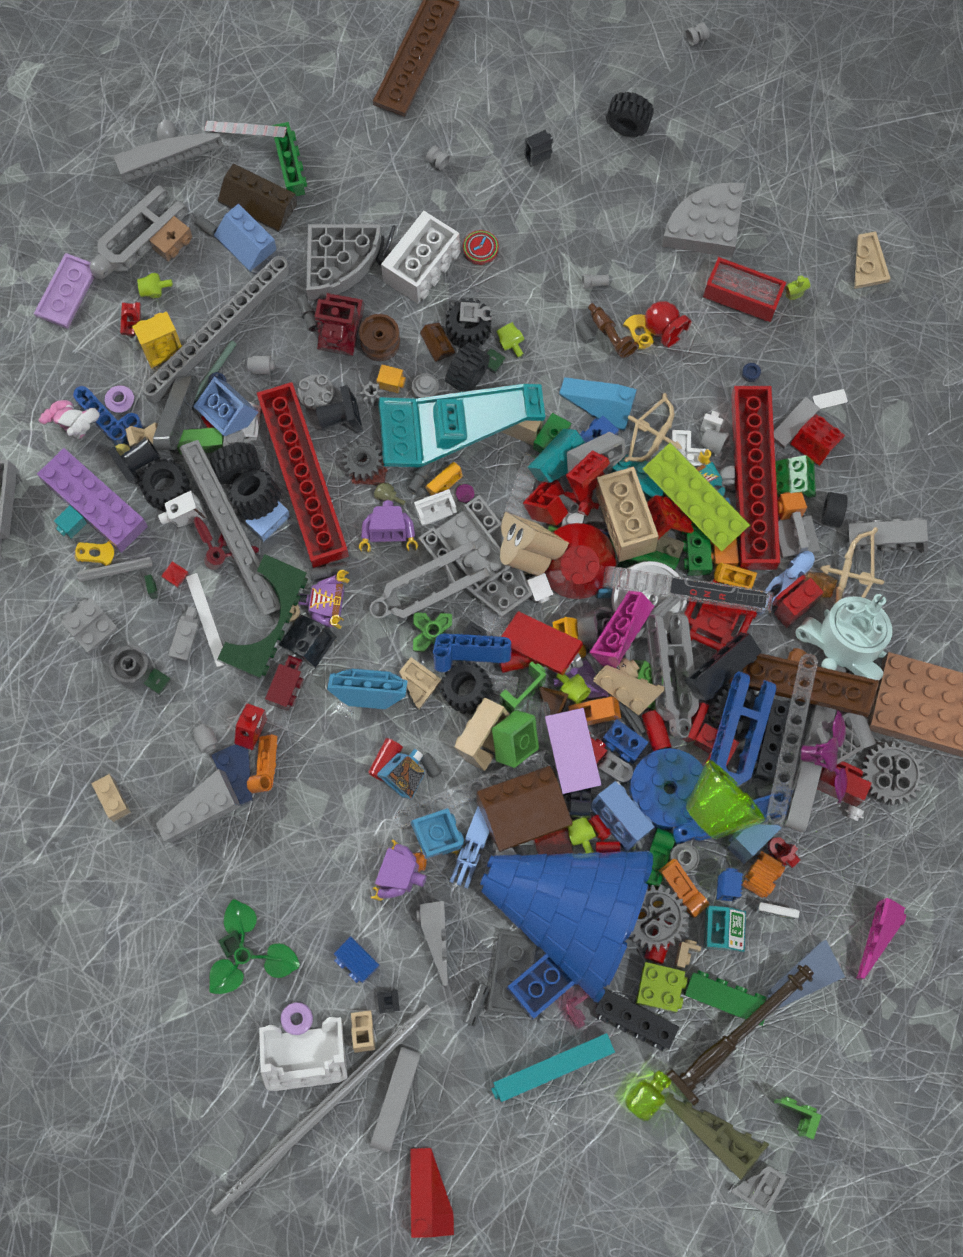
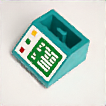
[704,906,746,952]

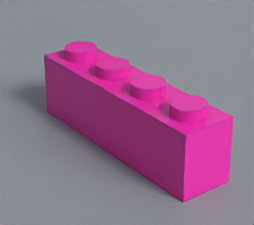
[590,591,655,668]

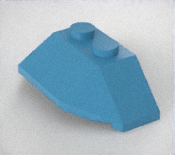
[327,669,408,709]

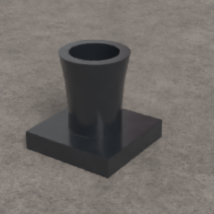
[316,385,364,433]
[108,436,161,484]

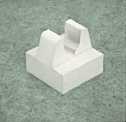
[700,411,723,432]

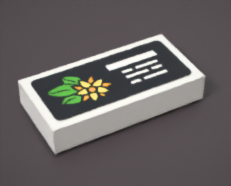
[756,902,800,920]

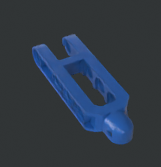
[708,671,776,801]
[673,790,793,844]

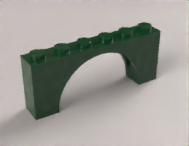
[217,554,308,679]

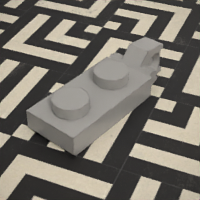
[168,607,199,662]

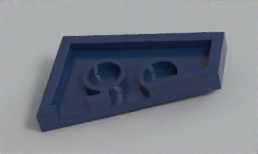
[211,744,253,806]

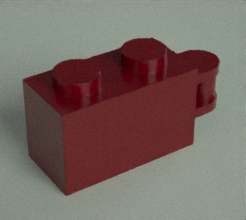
[265,655,304,711]

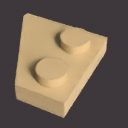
[399,657,441,710]

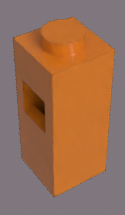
[568,696,621,726]

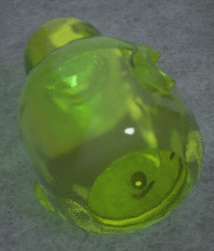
[624,1070,672,1121]

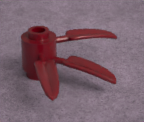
[194,517,259,570]

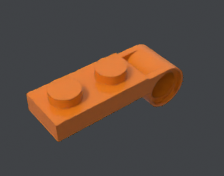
[247,734,277,793]
[658,858,710,918]

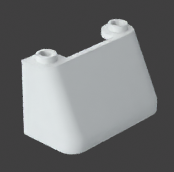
[259,1017,348,1091]

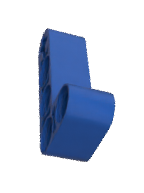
[73,386,143,446]
[433,634,511,672]

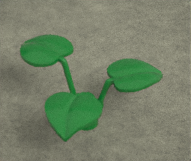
[209,899,300,994]

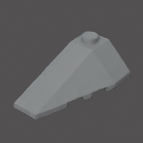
[417,901,448,987]

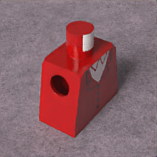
[234,703,267,750]

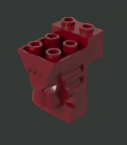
[315,293,365,356]

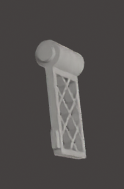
[817,712,876,764]

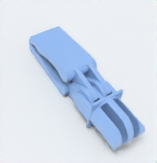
[753,551,815,616]
[449,807,490,889]

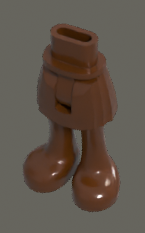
[588,303,639,358]

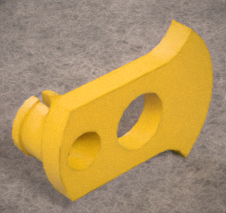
[623,314,654,349]
[74,541,114,566]

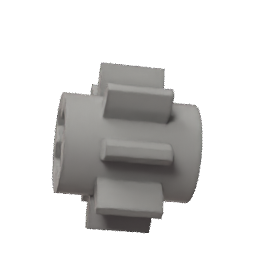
[360,381,383,406]

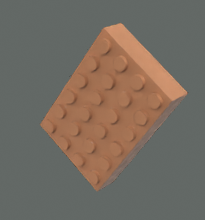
[868,652,963,757]

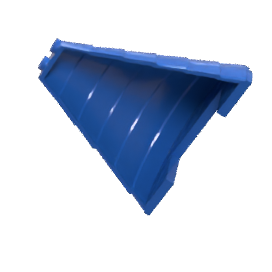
[480,850,653,1003]

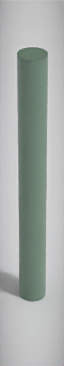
[194,340,237,403]

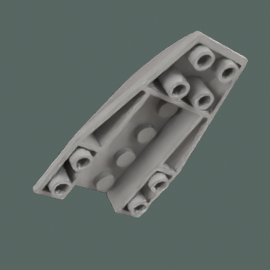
[418,495,533,617]

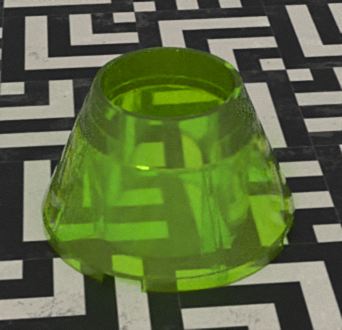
[686,760,765,840]

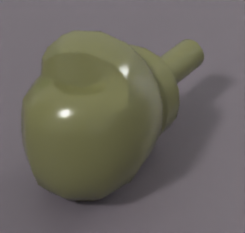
[374,483,406,506]

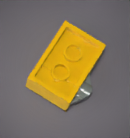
[128,311,182,368]

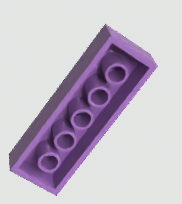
[37,448,148,553]

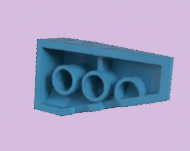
[559,377,637,431]

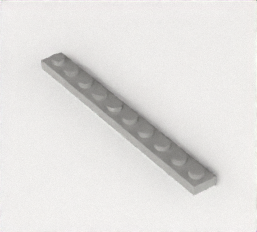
[180,440,280,617]

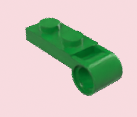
[644,828,675,890]

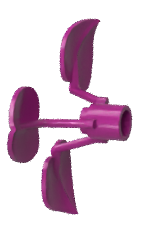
[801,711,847,804]

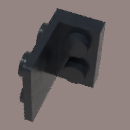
[279,614,337,668]

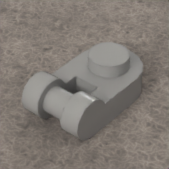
[597,752,633,783]

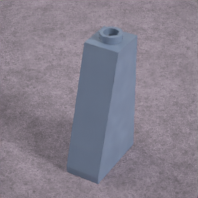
[767,940,845,1009]

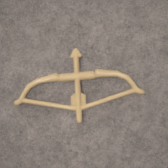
[624,393,682,462]
[820,527,884,602]

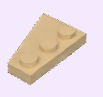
[854,231,890,289]
[593,665,664,715]

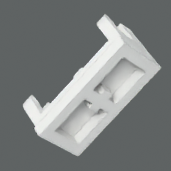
[414,489,457,527]

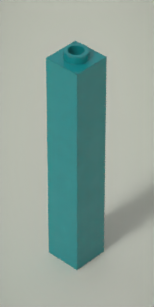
[491,1033,615,1102]

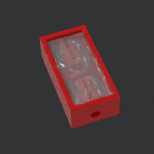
[703,257,786,322]

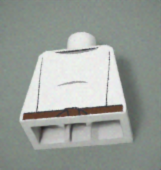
[158,491,207,527]

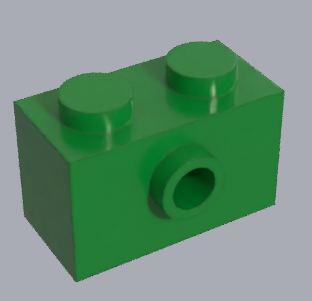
[533,413,572,453]

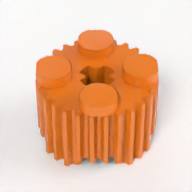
[741,851,785,898]

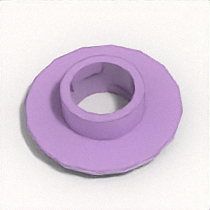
[105,386,134,413]
[281,1002,313,1035]

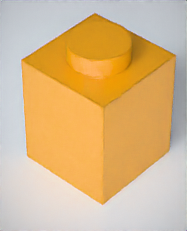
[377,365,406,394]

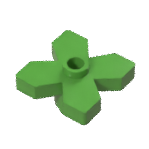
[413,613,452,652]

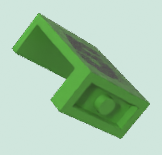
[499,662,546,714]

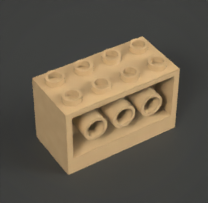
[595,467,658,562]

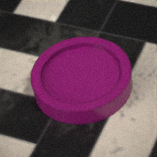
[456,484,475,503]

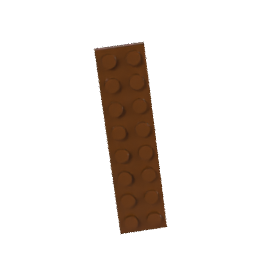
[373,0,460,117]
[729,653,879,717]

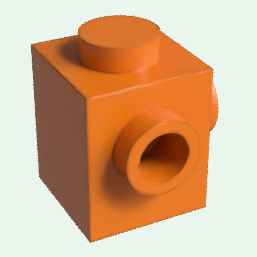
[777,492,807,520]

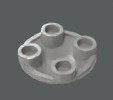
[298,374,334,409]

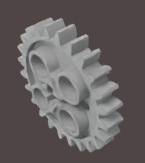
[861,742,926,806]
[629,885,688,952]

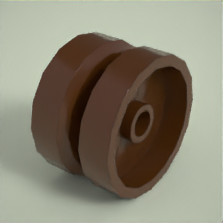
[359,314,400,362]

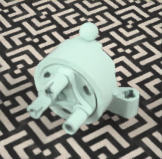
[795,594,892,680]

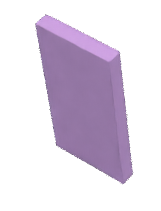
[34,253,94,329]
[545,708,601,794]

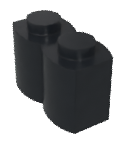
[524,130,553,167]

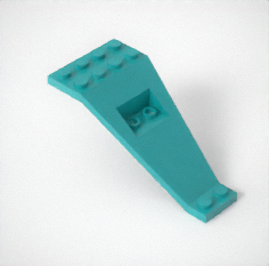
[378,384,546,467]

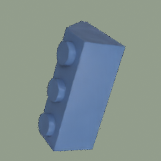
[214,204,277,272]
[193,376,258,436]
[591,781,654,852]
[727,824,781,864]

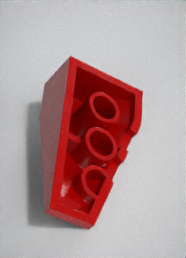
[410,1148,454,1238]

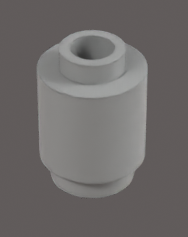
[247,356,275,375]
[193,724,219,754]

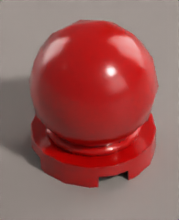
[645,301,692,348]

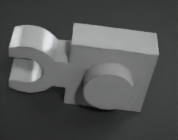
[460,302,493,322]

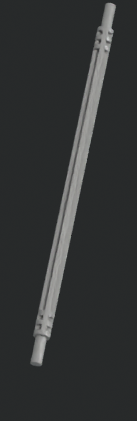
[211,1005,432,1216]

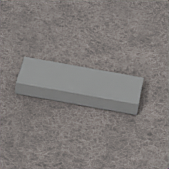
[774,397,820,449]

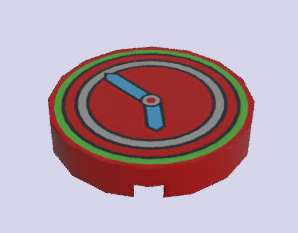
[463,230,499,265]

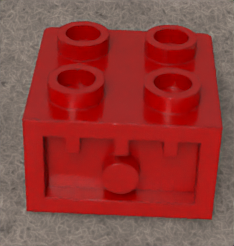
[790,414,845,466]
[566,450,610,502]
[647,495,694,540]

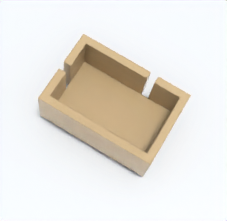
[454,698,509,771]

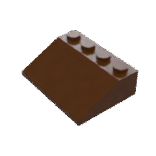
[477,766,573,852]

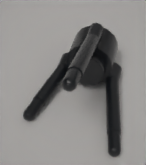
[376,225,396,266]

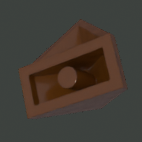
[538,687,569,716]

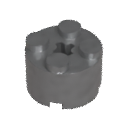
[577,607,614,649]
[109,645,152,688]

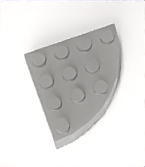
[662,182,745,257]
[306,224,382,300]

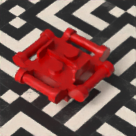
[681,579,757,652]

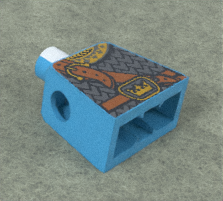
[377,749,425,799]

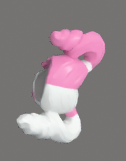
[38,400,100,439]

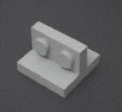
[778,512,820,559]

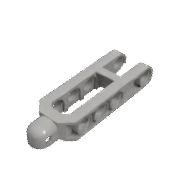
[90,185,188,279]
[369,541,490,619]
[646,614,699,739]

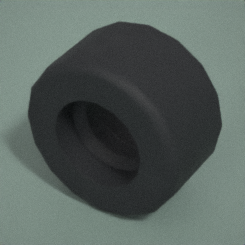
[822,492,848,528]

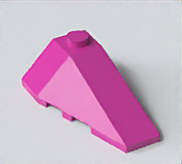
[856,898,906,980]

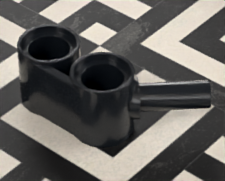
[570,788,591,818]

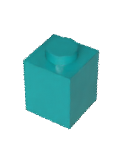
[54,505,87,539]

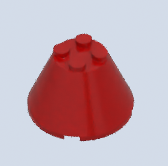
[544,523,616,599]

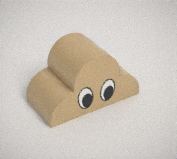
[500,512,569,576]

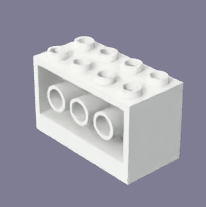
[381,211,460,304]

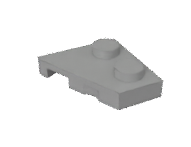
[731,1166,787,1215]

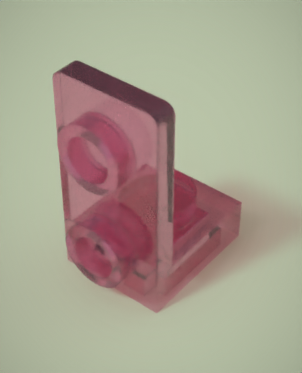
[564,991,590,1030]

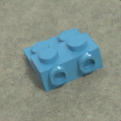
[411,808,464,859]

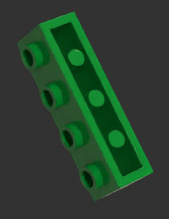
[271,122,308,196]
[681,517,712,576]
[684,970,767,1026]

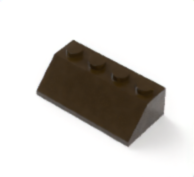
[217,163,297,233]

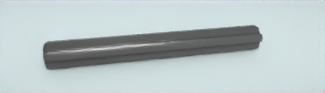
[585,653,646,735]

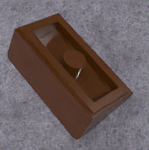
[420,323,456,362]

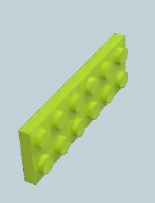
[643,442,750,551]

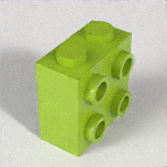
[635,962,688,1013]

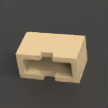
[91,774,131,822]

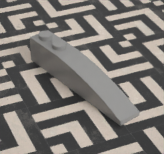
[113,133,223,183]

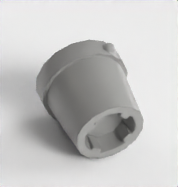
[700,429,730,457]
[583,502,607,530]

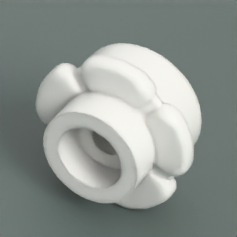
[845,805,864,821]

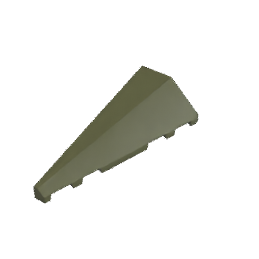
[665,1093,769,1180]

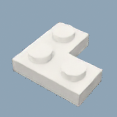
[672,430,709,468]

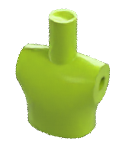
[137,273,173,298]
[785,275,811,300]
[496,322,525,358]
[556,674,591,704]
[567,818,596,853]

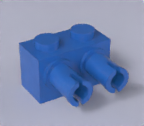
[602,719,648,764]

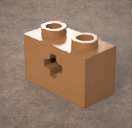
[149,216,192,261]

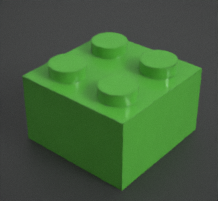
[492,710,539,768]

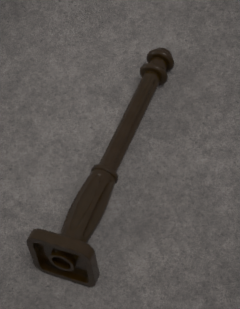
[665,964,814,1106]

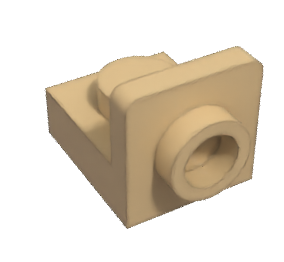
[674,940,701,969]

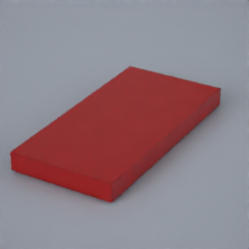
[501,611,583,676]

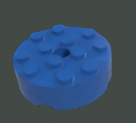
[629,748,710,831]

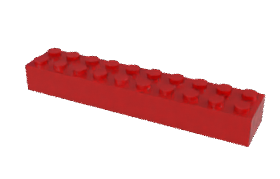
[257,382,349,568]
[731,386,780,570]

